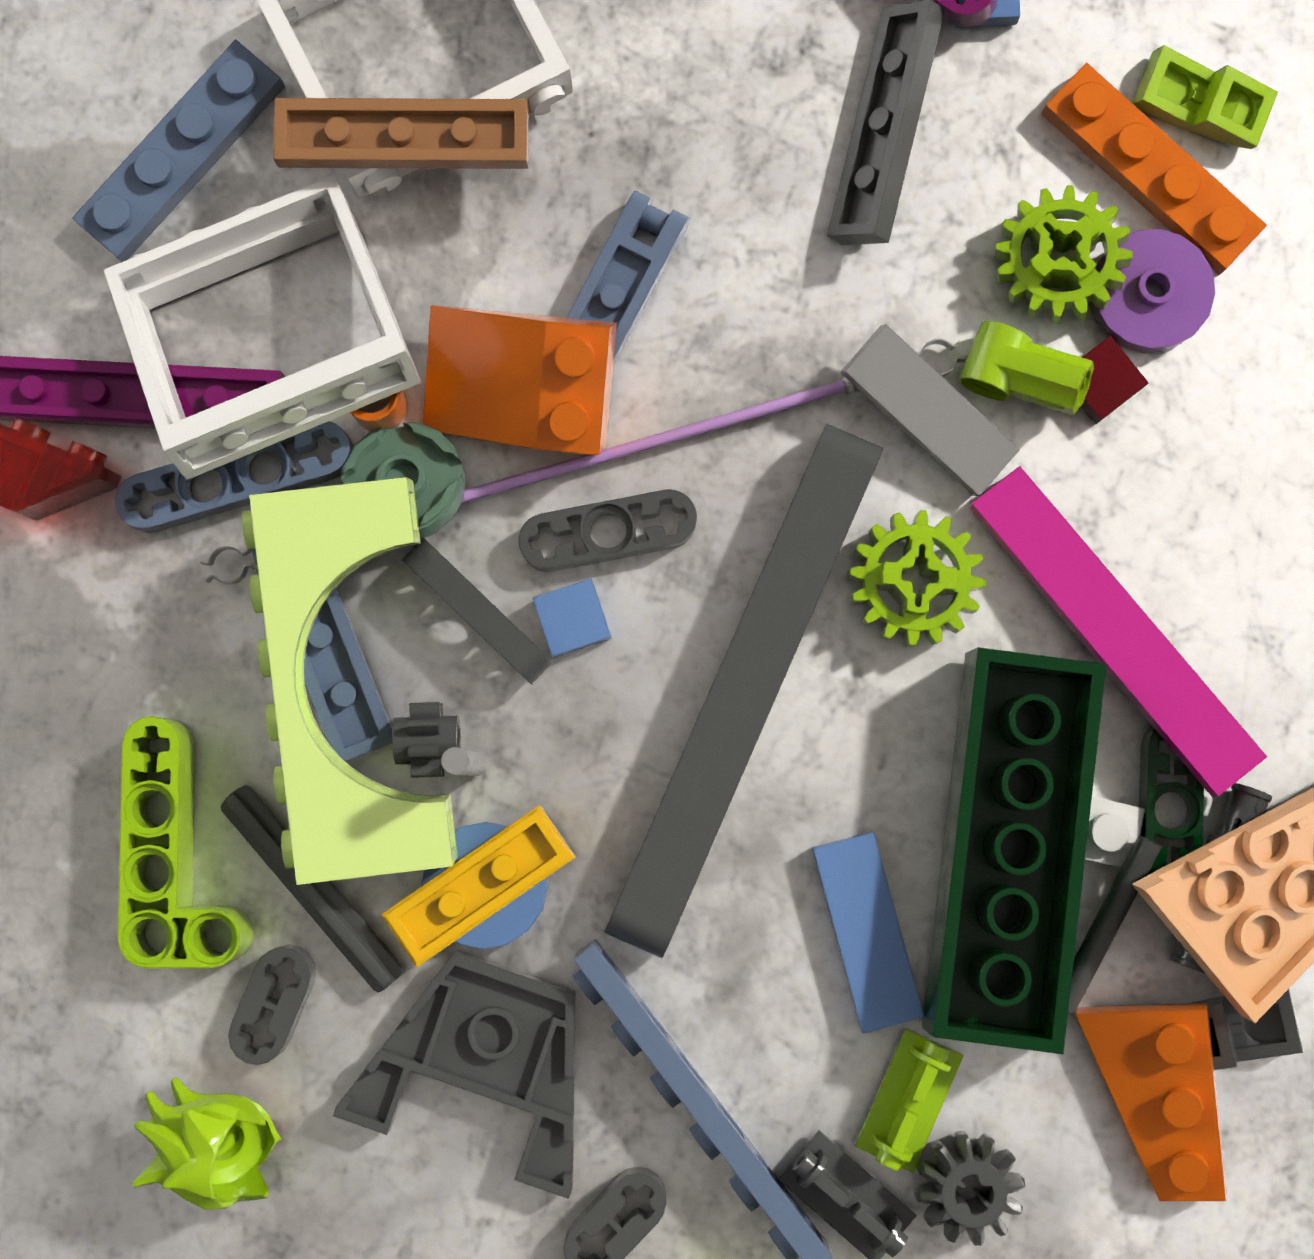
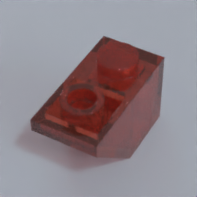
[0,417,122,521]

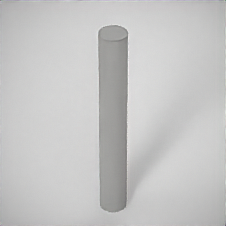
[441,747,488,776]

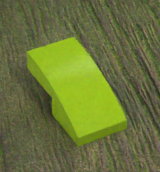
[1132,45,1278,150]

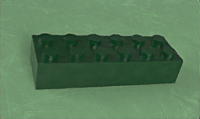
[922,647,1106,1054]

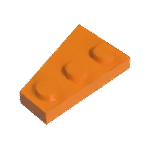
[1075,1003,1227,1201]

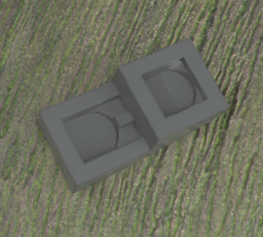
[1188,988,1303,1070]

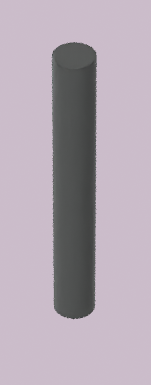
[1068,835,1162,1015]

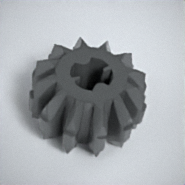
[914,1131,1025,1246]

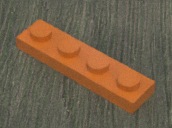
[1041,62,1267,275]

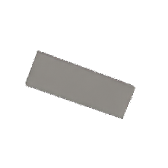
[840,324,1020,496]

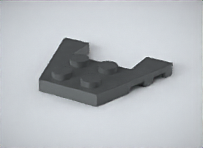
[333,950,576,1199]

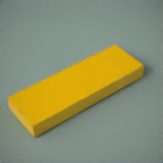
[381,805,576,968]

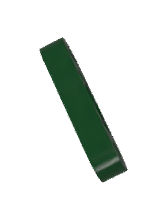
[1139,726,1204,875]

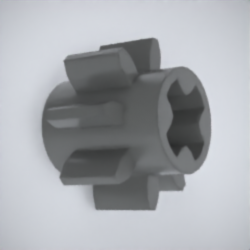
[392,702,461,778]

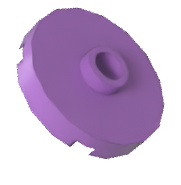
[1090,228,1216,353]

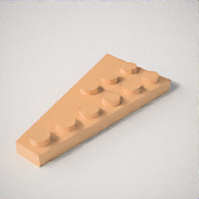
[1132,787,1314,1023]

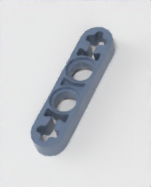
[115,421,354,533]

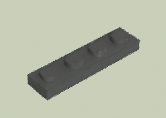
[827,0,945,245]

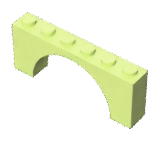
[242,477,458,885]

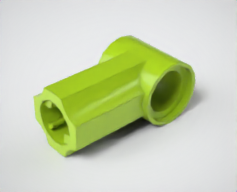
[958,321,1094,416]

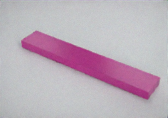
[969,466,1267,798]

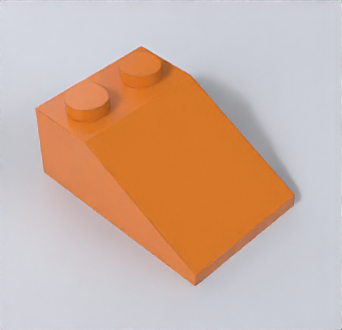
[423,305,617,455]

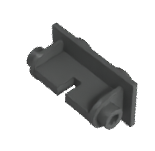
[778,1130,917,1259]

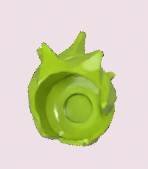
[132,1077,281,1210]

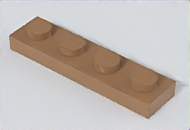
[273,98,529,169]

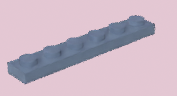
[572,939,833,1259]

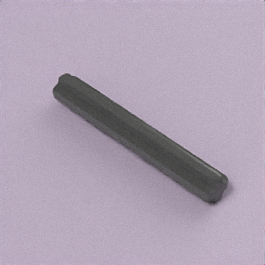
[220,785,404,993]

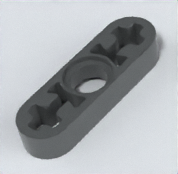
[519,489,697,572]
[402,538,553,685]

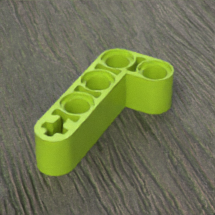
[118,716,254,968]

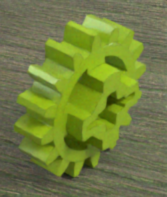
[995,185,1133,324]
[847,510,986,647]

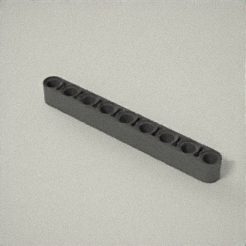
[604,423,883,958]

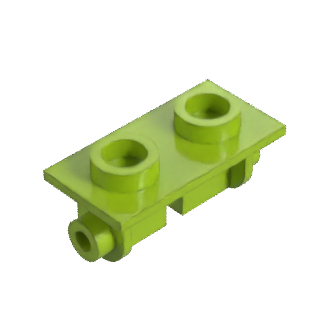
[854,1028,964,1173]

